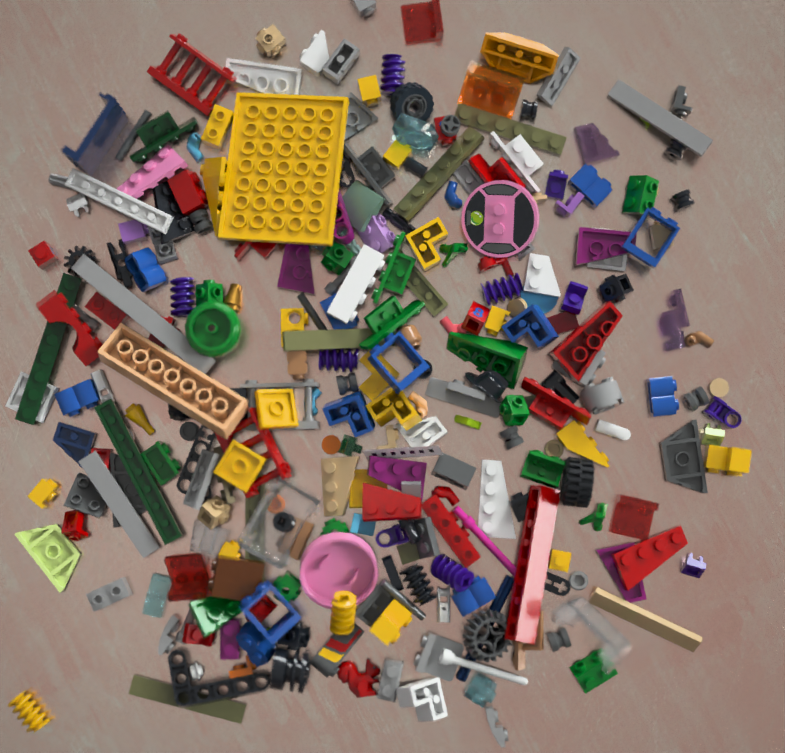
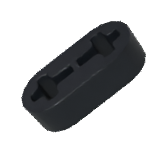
[339,154,355,189]
[382,555,404,591]
[544,572,571,596]

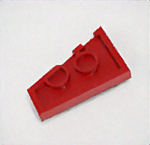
[362,483,421,522]

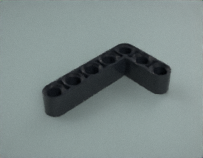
[168,650,270,708]

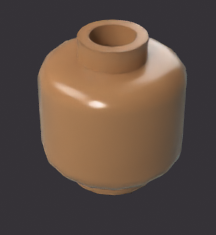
[394,324,422,351]

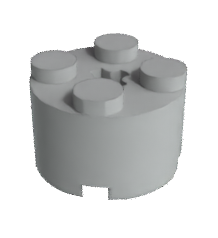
[580,377,624,415]

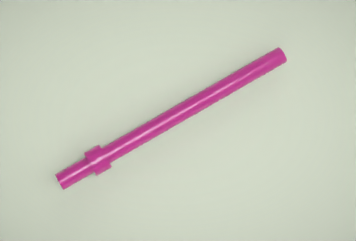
[453,506,516,577]

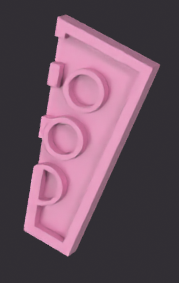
[117,144,189,199]

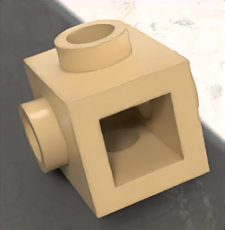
[255,24,286,57]
[197,495,231,530]

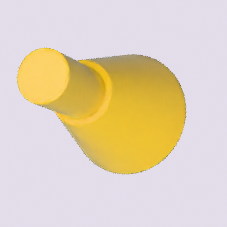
[125,403,155,436]

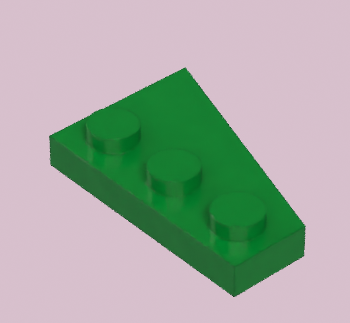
[189,596,242,638]

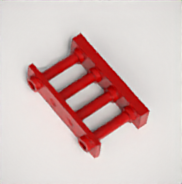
[147,33,237,116]
[214,407,292,499]

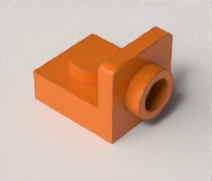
[229,655,257,679]

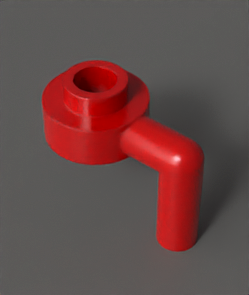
[477,256,514,277]

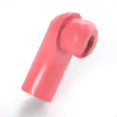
[439,316,467,334]

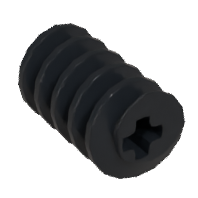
[399,563,438,607]

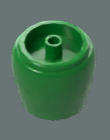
[184,301,242,358]

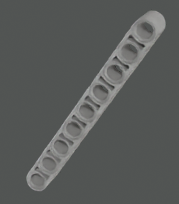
[71,254,216,374]

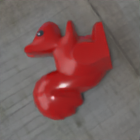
[337,660,381,698]

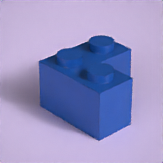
[502,304,559,347]
[322,390,375,437]

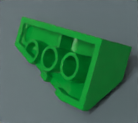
[446,332,528,389]

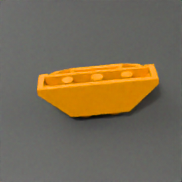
[480,33,559,83]

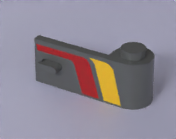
[310,623,364,678]

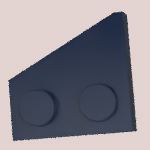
[53,422,96,468]

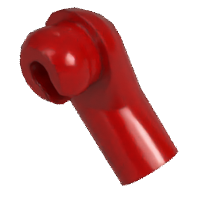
[431,486,460,506]

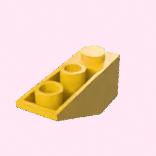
[554,420,610,468]

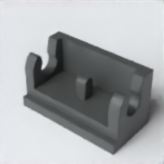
[431,452,476,491]
[355,583,394,627]

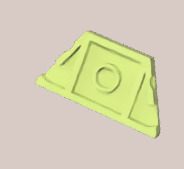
[14,524,81,593]

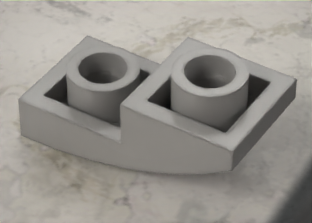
[148,226,178,264]
[158,614,181,656]
[485,706,508,747]

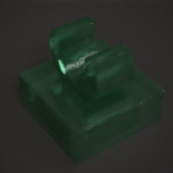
[338,434,363,456]

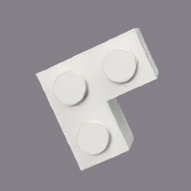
[395,678,448,722]

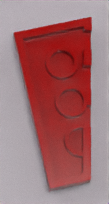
[611,526,688,591]

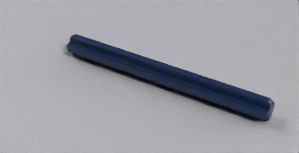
[456,575,514,682]

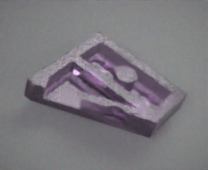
[574,123,620,164]

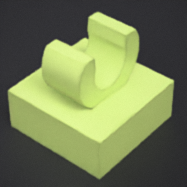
[701,423,725,446]

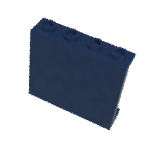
[61,93,129,177]

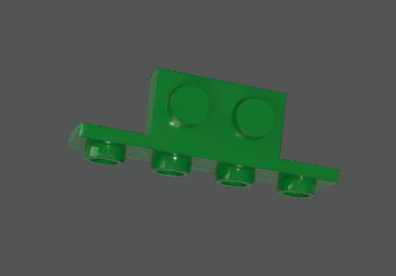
[371,231,416,306]
[359,296,425,350]

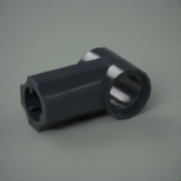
[541,370,580,404]

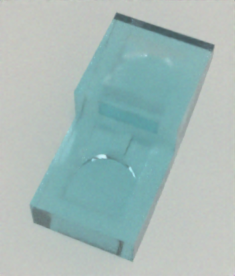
[142,573,172,618]

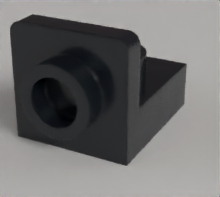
[509,492,529,523]

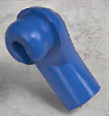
[445,181,462,209]

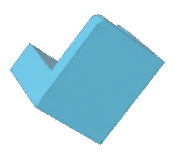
[350,513,376,536]

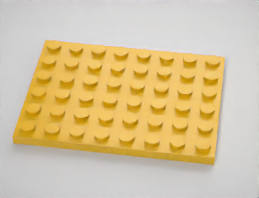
[218,92,349,246]

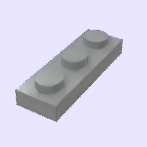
[536,47,580,106]
[183,449,220,510]

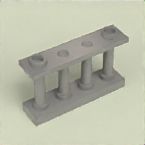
[240,379,320,431]

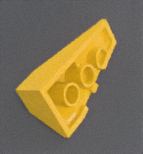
[200,157,228,239]

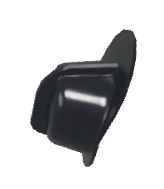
[465,370,509,403]

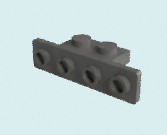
[343,142,396,205]

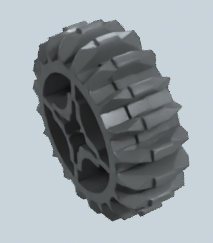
[462,609,512,663]

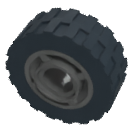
[390,82,434,127]

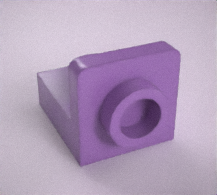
[554,191,584,217]

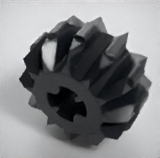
[64,246,97,277]

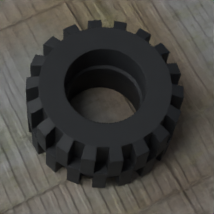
[561,457,594,508]

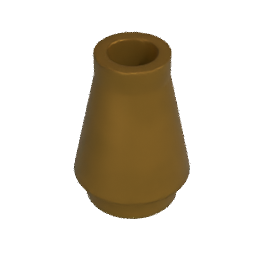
[223,283,242,313]

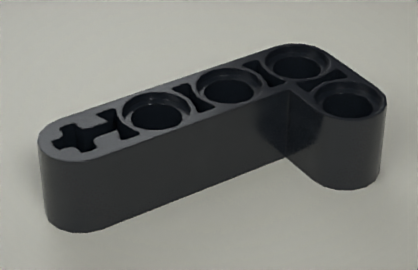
[177,425,217,501]

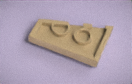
[321,456,360,516]

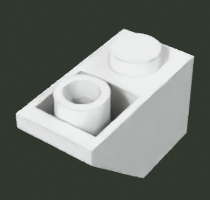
[299,30,329,78]

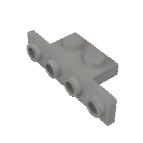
[425,377,502,418]

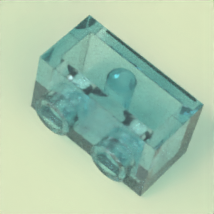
[392,113,439,152]

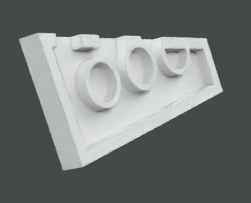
[226,58,302,95]
[478,460,516,539]

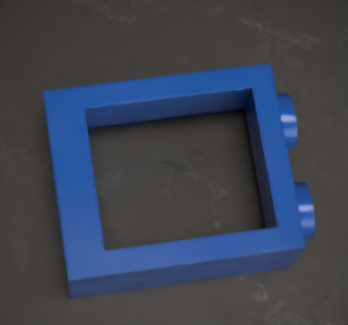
[621,207,680,268]
[367,331,430,394]
[239,580,302,645]

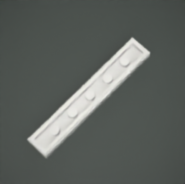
[65,168,174,234]

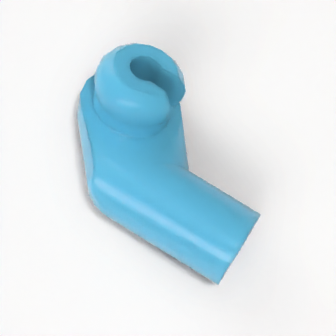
[186,132,204,162]
[304,387,322,416]

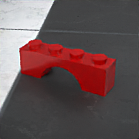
[36,290,103,366]

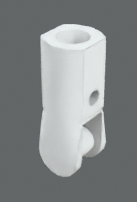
[90,369,115,403]
[595,419,631,440]
[437,587,450,622]

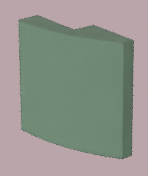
[337,180,385,232]

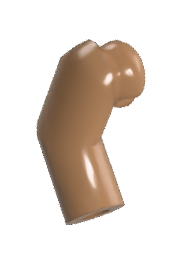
[685,331,714,348]

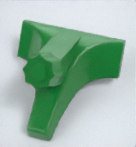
[439,243,468,267]
[579,503,608,531]

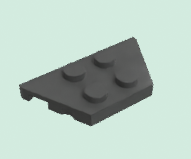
[660,419,708,493]
[110,453,151,528]

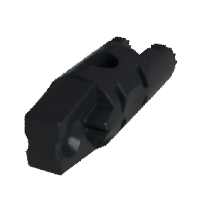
[106,239,133,288]

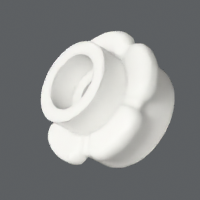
[188,662,203,681]

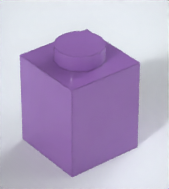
[118,220,149,245]

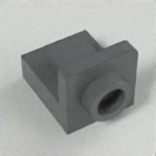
[670,85,693,117]

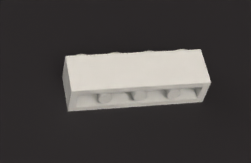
[327,244,385,324]

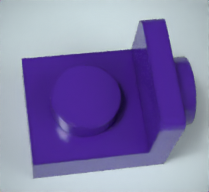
[544,170,568,201]
[561,281,588,315]

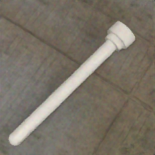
[439,648,528,685]

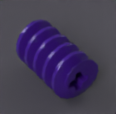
[380,54,406,96]
[480,273,523,306]
[170,277,195,318]
[318,349,359,373]
[431,554,474,592]

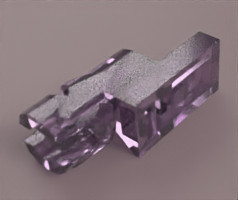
[659,289,690,351]

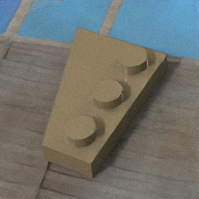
[213,446,236,504]

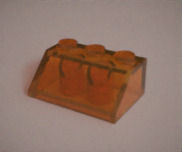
[457,60,525,119]

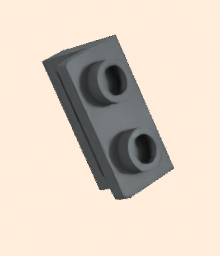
[414,516,440,559]

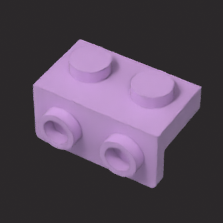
[356,212,396,254]

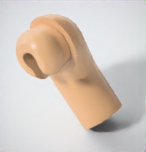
[408,391,428,419]

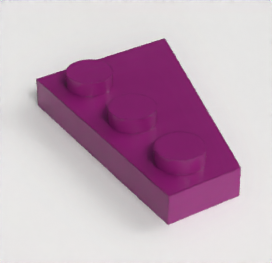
[575,227,637,266]
[277,244,315,295]
[367,456,427,501]
[596,542,647,603]

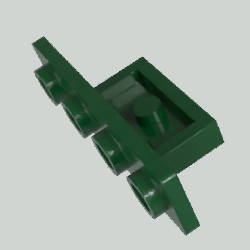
[130,110,198,162]

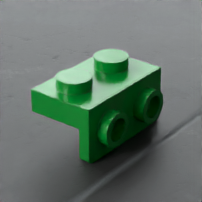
[622,175,659,217]
[141,441,182,486]
[520,450,566,489]
[570,648,618,694]

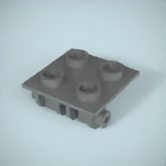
[63,472,106,518]

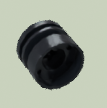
[270,648,310,694]

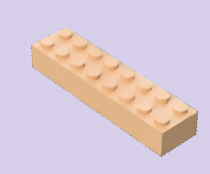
[98,323,249,439]

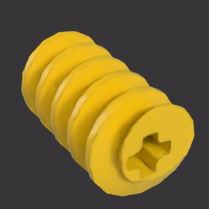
[330,591,356,635]
[8,690,50,733]

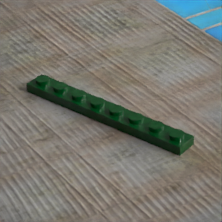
[15,273,82,425]
[94,399,183,545]

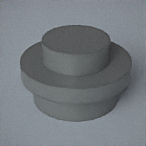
[180,422,199,441]

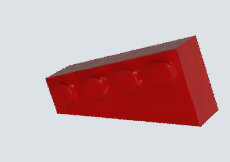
[549,301,623,382]

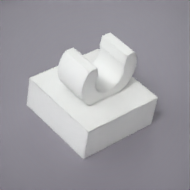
[66,193,89,217]

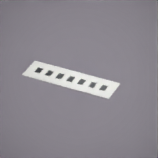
[362,445,443,460]

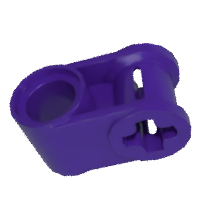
[703,396,742,429]
[375,524,409,548]

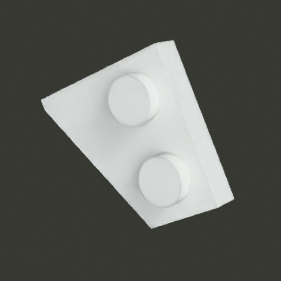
[523,253,561,298]
[395,416,448,447]

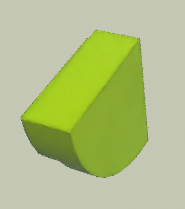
[454,415,482,429]

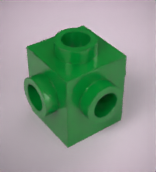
[320,241,354,275]
[195,280,223,306]
[499,395,530,426]
[320,518,350,536]
[272,571,302,603]

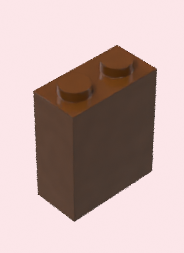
[207,554,265,603]

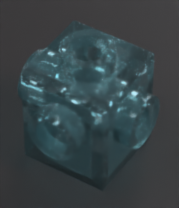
[463,672,497,708]

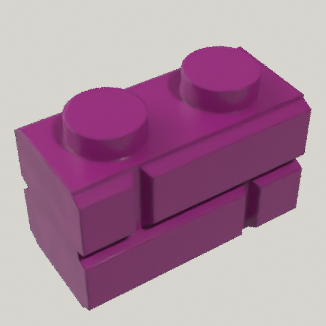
[220,618,241,660]

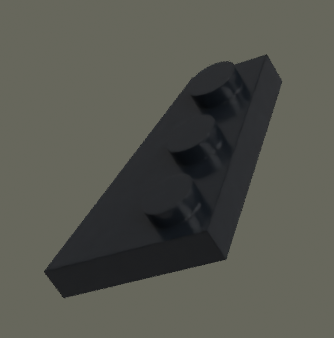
[152,181,195,245]

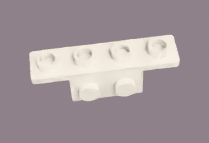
[489,131,544,194]

